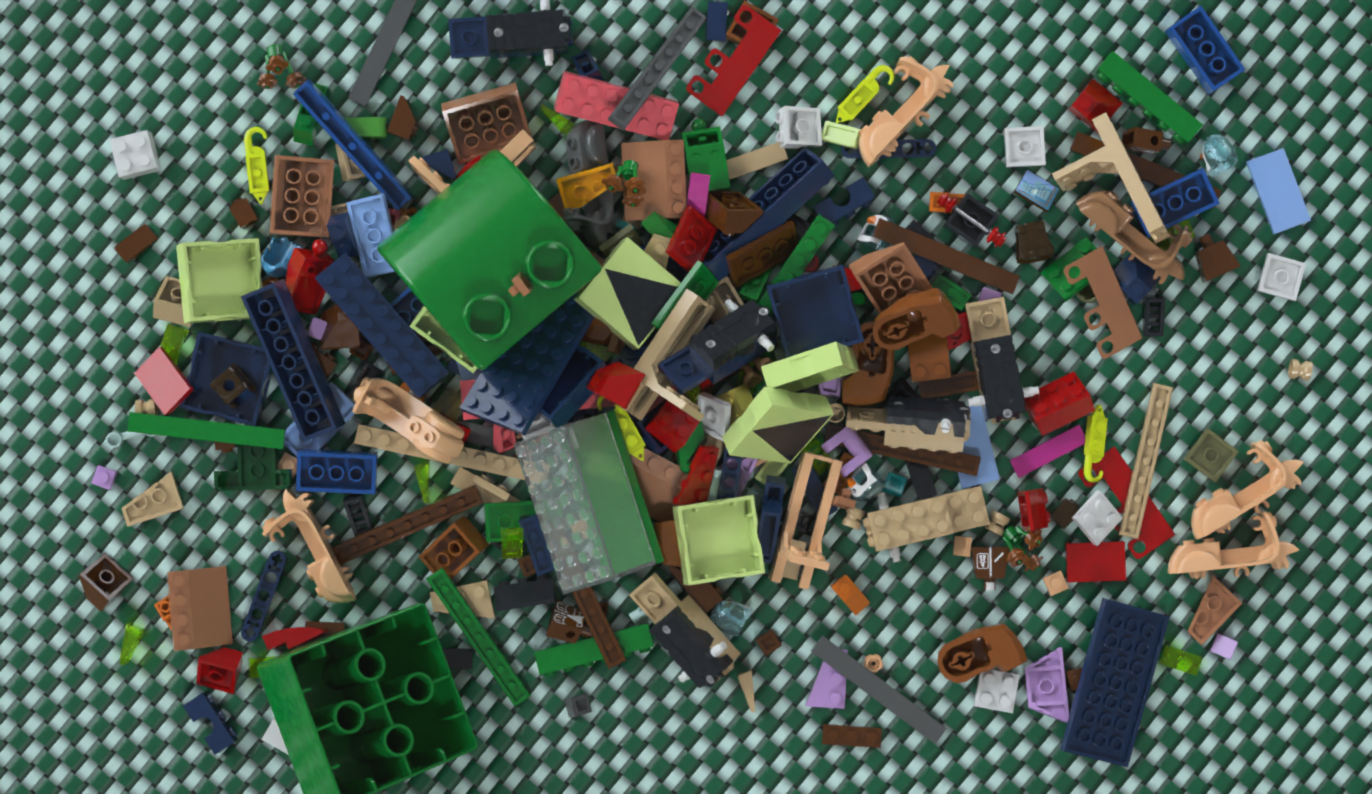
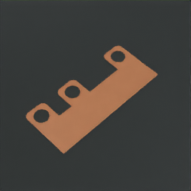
[1064,246,1142,359]

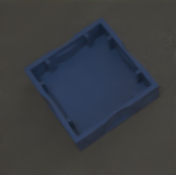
[767,264,864,358]
[179,332,273,427]
[538,345,607,430]

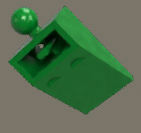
[681,118,730,192]

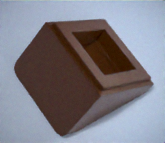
[349,333,374,361]

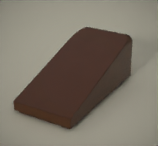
[114,224,158,264]

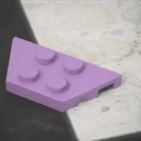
[1024,647,1069,723]

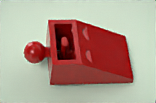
[285,239,334,315]

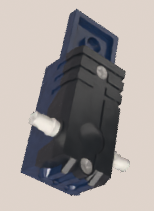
[448,0,573,66]
[658,299,777,395]

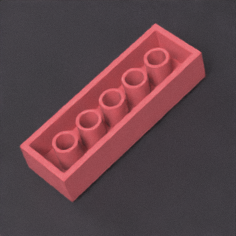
[554,71,679,140]

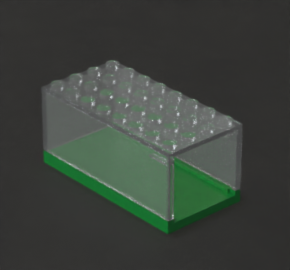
[514,410,664,595]

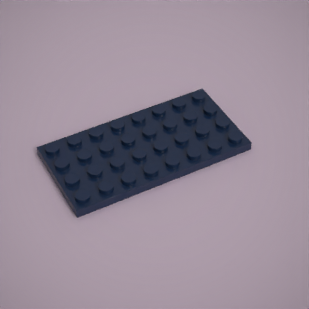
[460,292,595,436]
[1060,597,1170,767]

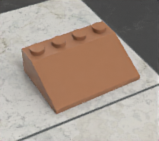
[441,82,532,164]
[621,140,687,221]
[269,155,334,238]
[849,242,933,314]
[629,448,690,522]
[167,566,233,651]

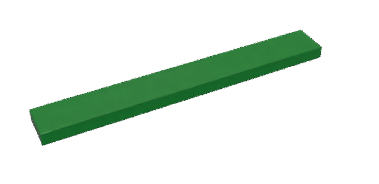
[127,412,286,449]
[426,567,531,707]

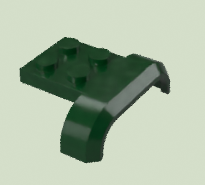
[214,444,292,491]

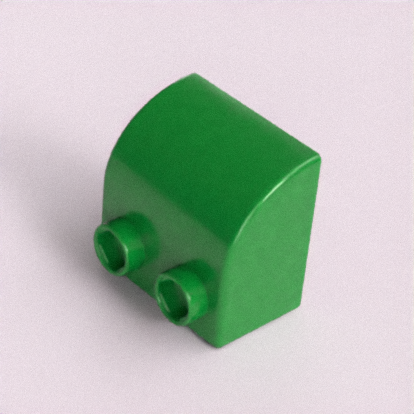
[377,150,602,370]
[257,603,478,794]

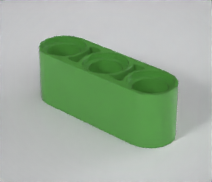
[331,117,387,139]

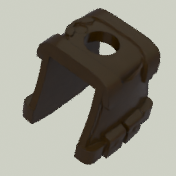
[1015,221,1055,264]
[209,363,257,409]

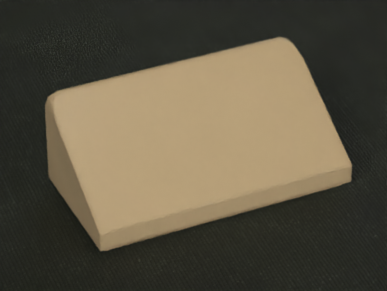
[335,143,366,182]

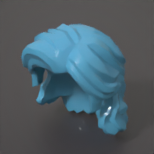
[261,237,303,278]

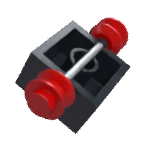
[936,192,1007,249]

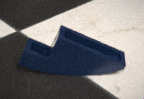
[757,475,786,564]

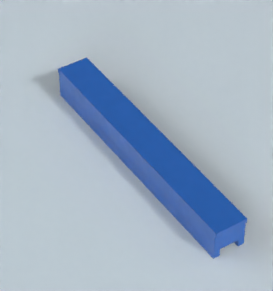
[293,79,414,211]

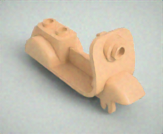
[859,56,953,167]
[352,377,465,464]
[1191,440,1304,540]
[262,488,357,603]
[1168,511,1300,579]

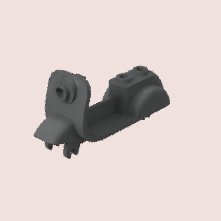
[562,120,617,250]

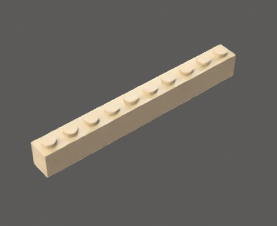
[354,424,551,485]

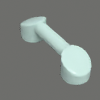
[106,431,155,448]

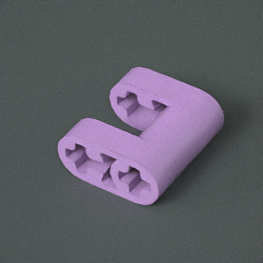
[821,427,874,477]

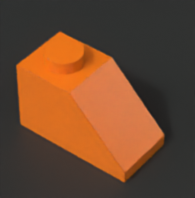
[830,573,870,616]

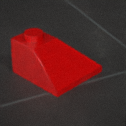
[1068,79,1123,133]
[587,362,645,409]
[196,647,243,694]

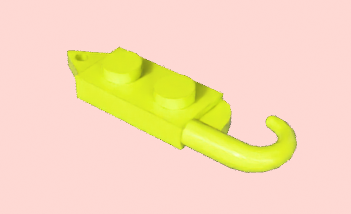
[836,65,895,123]
[244,127,270,205]
[597,397,646,462]
[1084,404,1108,483]

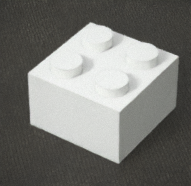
[109,130,161,180]

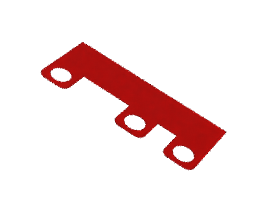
[686,5,782,116]
[1078,446,1176,559]

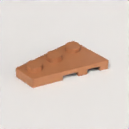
[1187,576,1242,646]

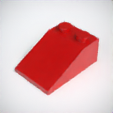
[1017,488,1051,531]

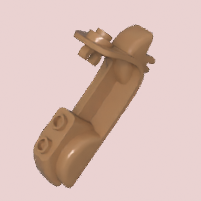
[1076,190,1193,284]

